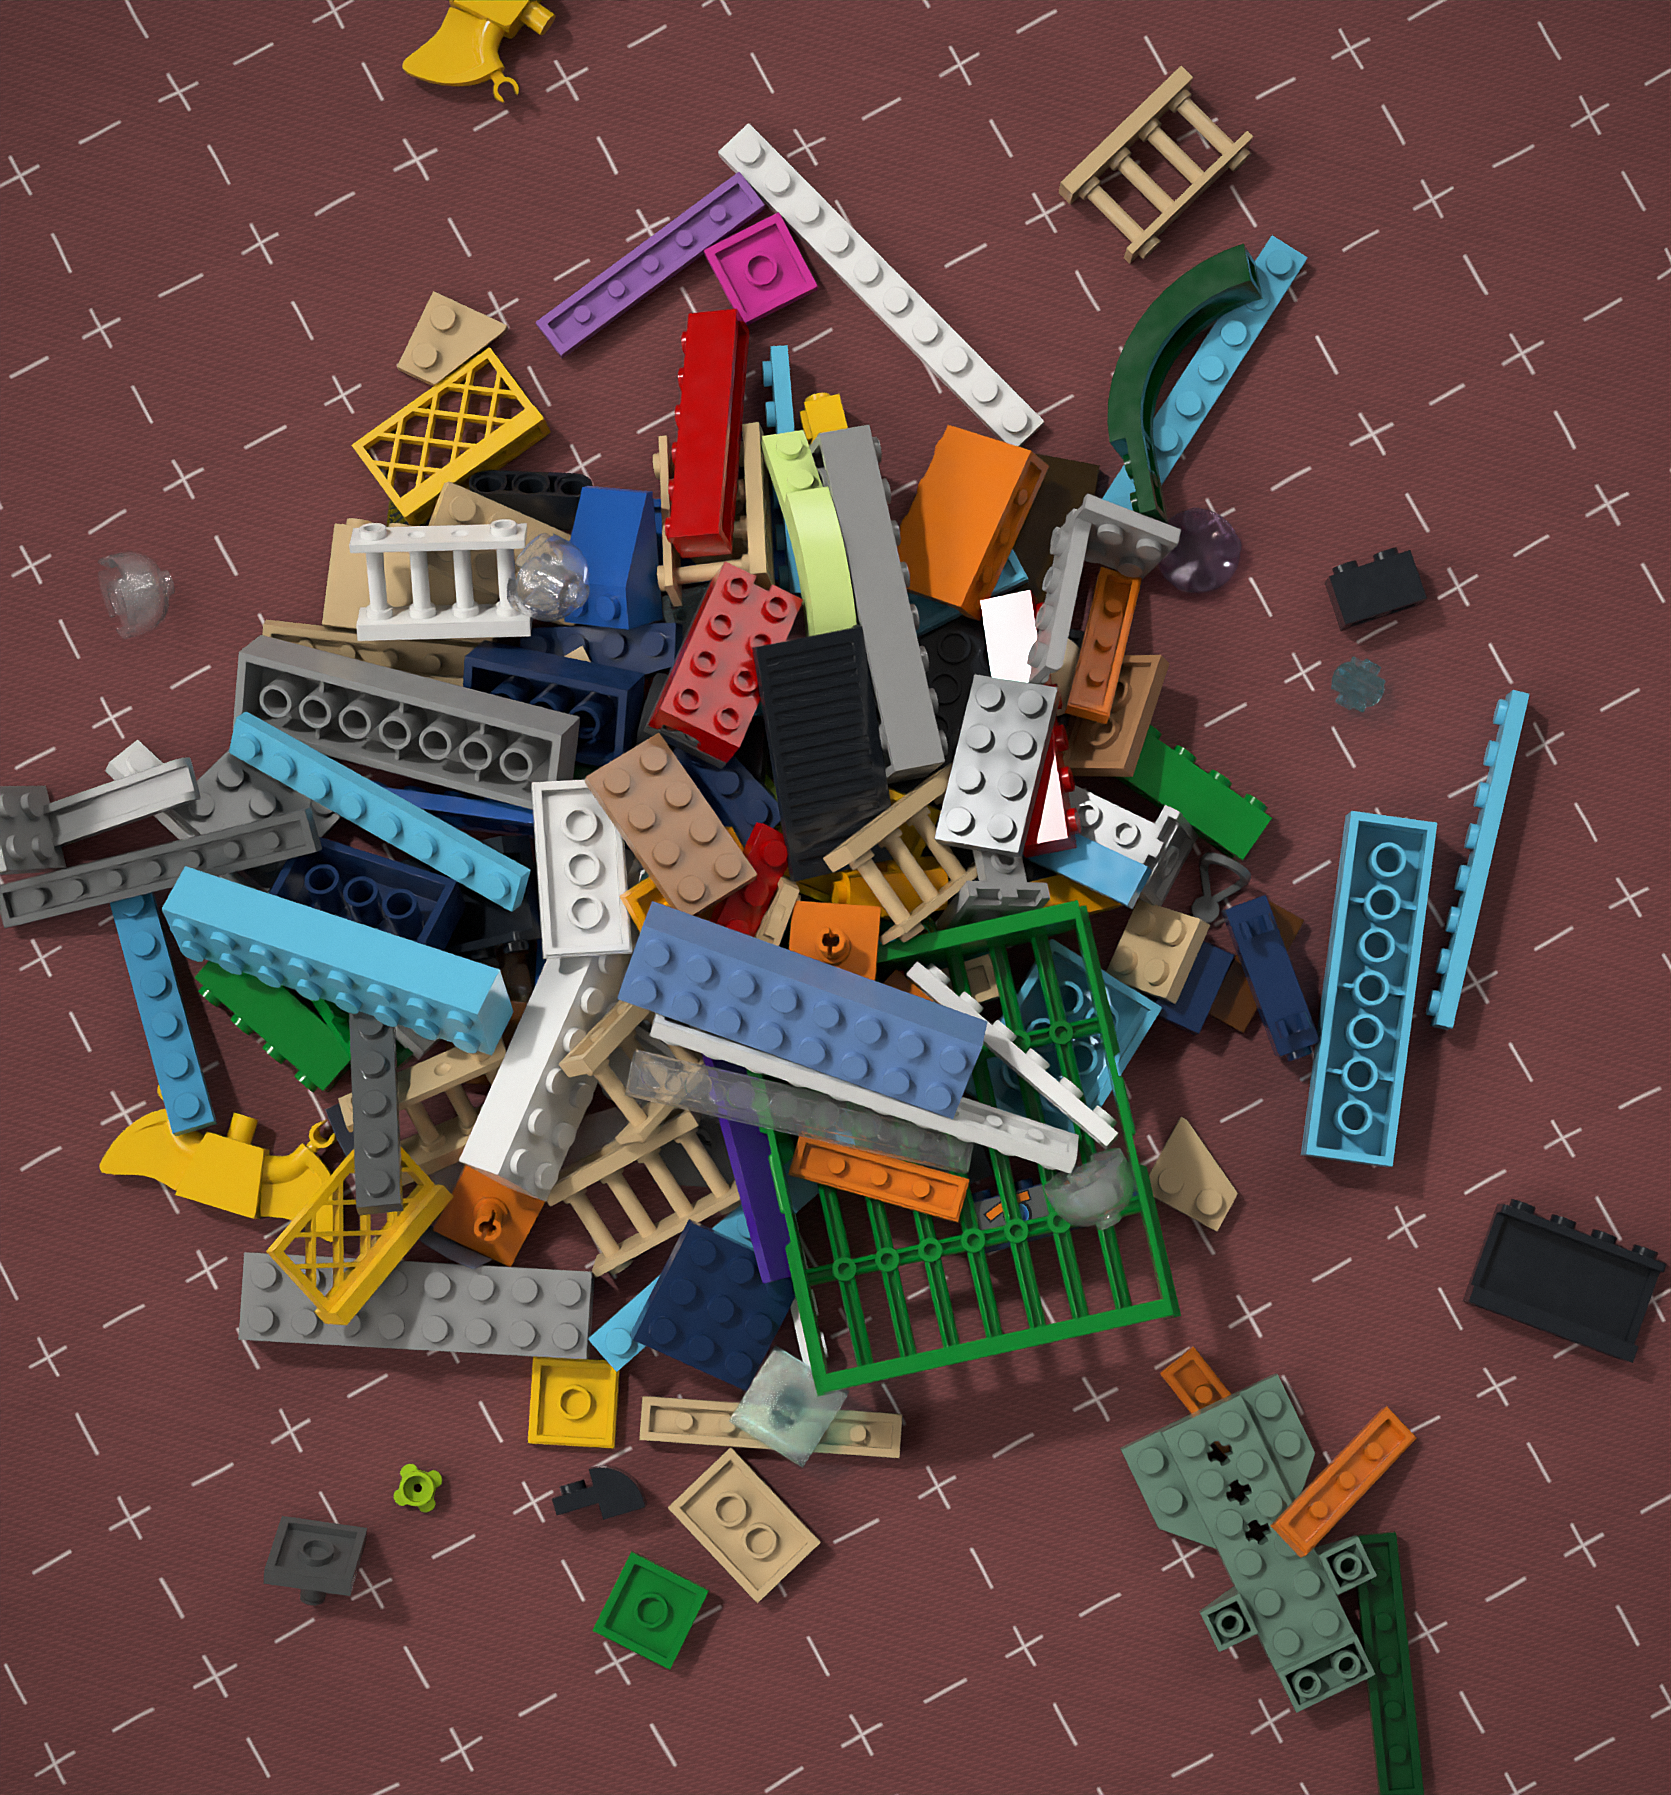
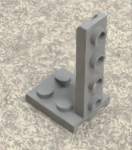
[1027,494,1181,685]
[929,730,1050,948]
[0,757,201,875]
[1069,785,1198,906]

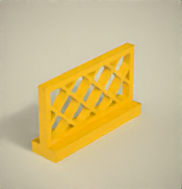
[352,347,551,526]
[266,1147,454,1325]

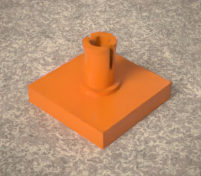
[789,901,882,981]
[433,1165,545,1267]

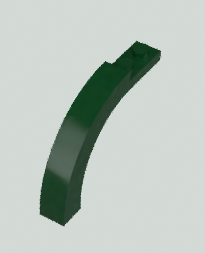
[1107,243,1263,525]

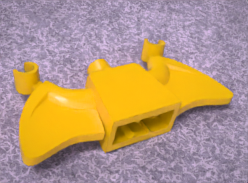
[402,0,556,103]
[99,1085,337,1242]

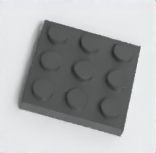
[169,750,344,893]

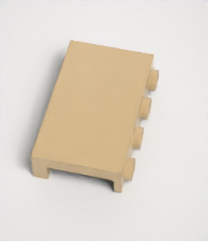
[322,518,499,644]

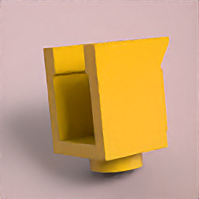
[800,392,848,446]

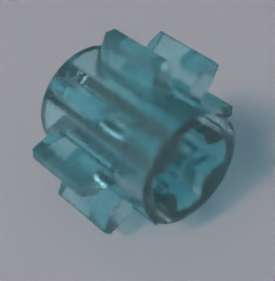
[1331,657,1385,712]

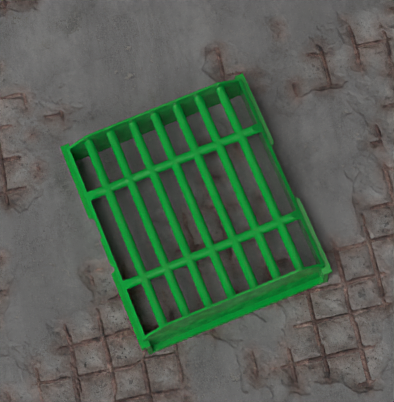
[747,900,1181,1397]

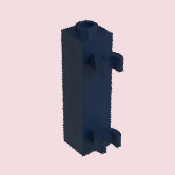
[1221,895,1320,1061]

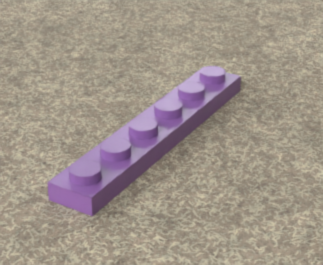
[536,172,765,359]

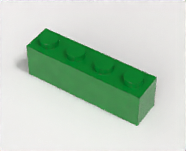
[1114,725,1272,863]
[194,961,351,1093]

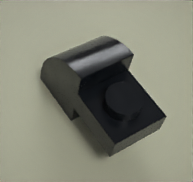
[552,1465,648,1520]

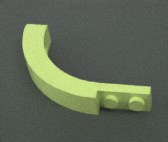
[761,430,857,637]

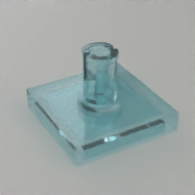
[729,1345,850,1467]

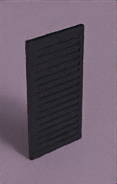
[752,625,894,882]

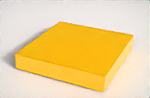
[528,1356,620,1448]

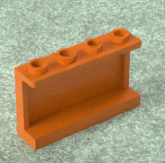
[897,425,1049,621]

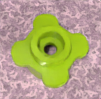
[394,1464,442,1512]

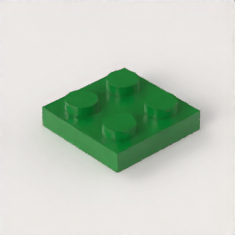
[592,1551,710,1670]

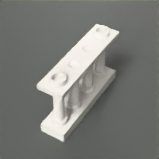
[349,519,533,641]

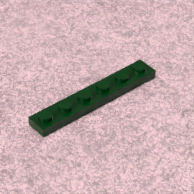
[1351,1531,1424,1795]

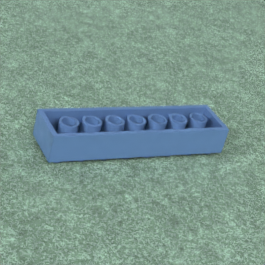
[617,901,988,1119]

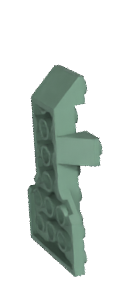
[1120,1373,1377,1713]

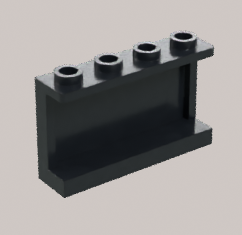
[399,835,542,961]
[1463,1199,1667,1363]

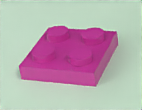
[704,212,818,326]

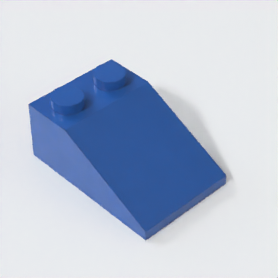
[561,486,663,630]

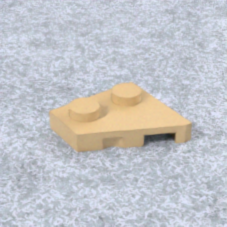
[397,291,508,386]
[754,875,801,946]
[1149,1117,1238,1232]

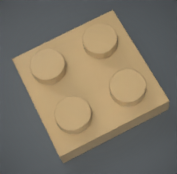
[1106,899,1210,1004]

